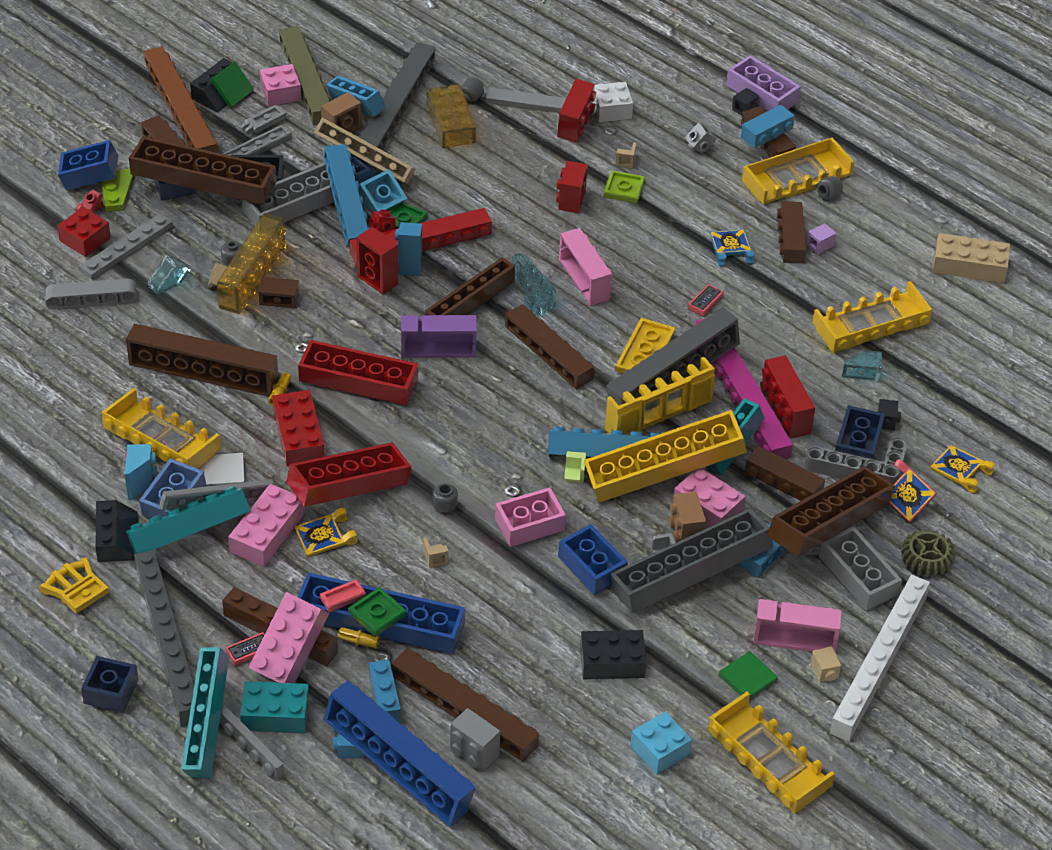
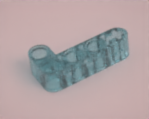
[512,253,556,316]

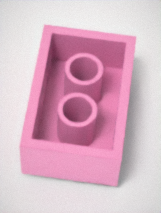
[674,468,745,527]
[495,487,566,547]

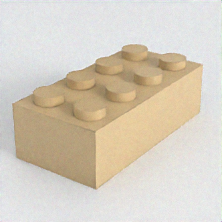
[933,233,1010,283]

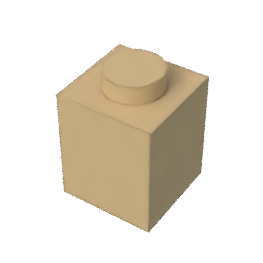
[810,646,841,682]

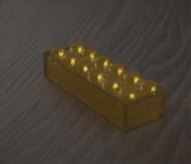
[217,213,287,314]

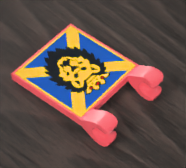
[889,459,937,523]

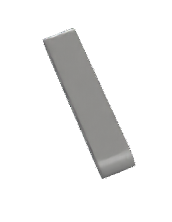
[45,279,137,309]

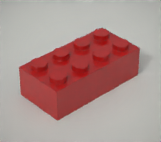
[760,355,815,439]
[272,390,325,466]

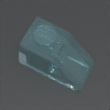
[147,255,191,295]
[842,350,882,381]

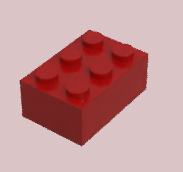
[557,79,597,143]
[356,227,398,295]

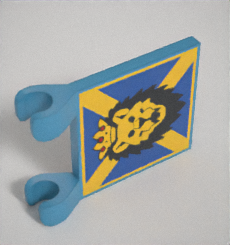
[709,229,754,266]

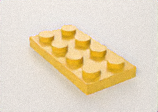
[615,318,675,374]

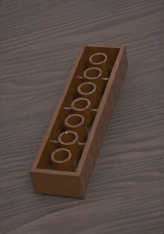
[129,136,276,205]
[126,323,279,397]
[767,466,895,557]

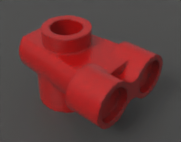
[74,189,104,214]

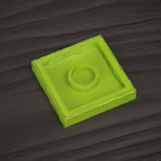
[603,170,645,204]

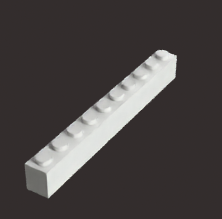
[830,575,930,742]

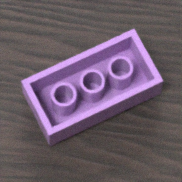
[726,55,801,111]

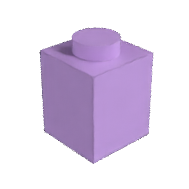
[807,224,836,254]

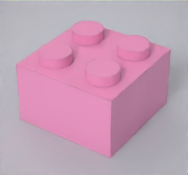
[260,64,301,106]

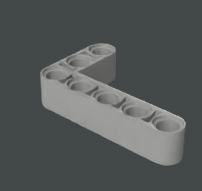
[804,437,907,485]

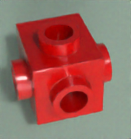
[369,209,396,232]

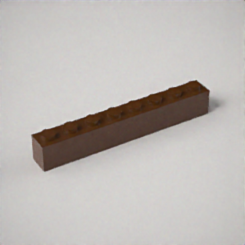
[391,648,539,762]

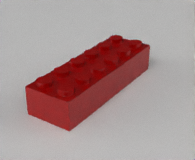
[298,340,418,405]
[286,442,412,507]

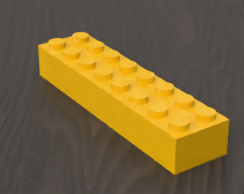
[584,410,747,503]

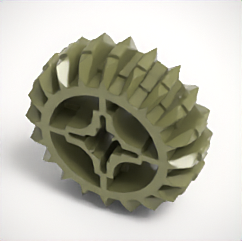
[901,529,956,578]

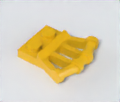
[38,557,109,614]

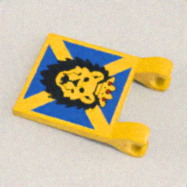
[930,445,995,493]
[294,507,358,557]

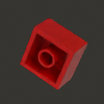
[556,161,588,213]
[57,207,111,257]

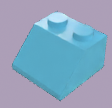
[358,169,407,212]
[125,444,157,500]

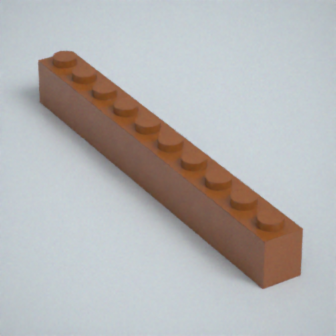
[144,46,219,153]

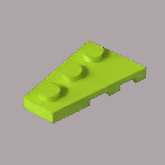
[101,168,135,212]

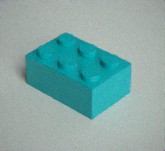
[240,681,309,733]

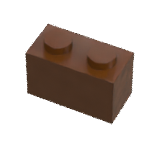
[259,277,299,309]

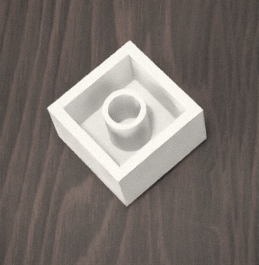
[593,82,633,122]

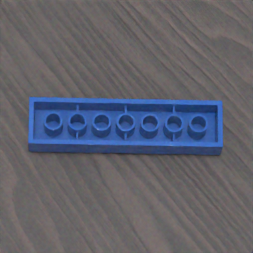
[298,572,465,654]
[324,680,476,827]

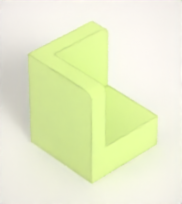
[564,451,586,483]

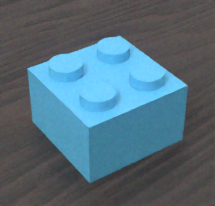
[631,711,692,775]

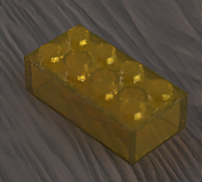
[427,84,476,148]

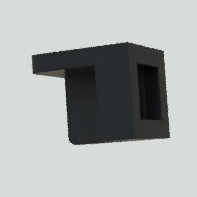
[732,88,759,116]

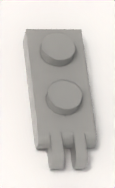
[241,104,286,134]

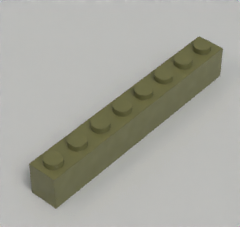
[279,26,330,125]

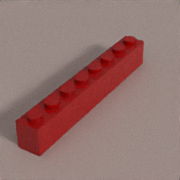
[350,208,492,267]

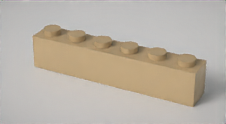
[314,117,416,184]

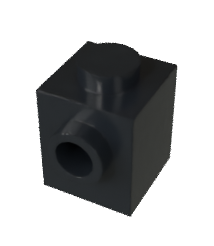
[877,399,901,430]

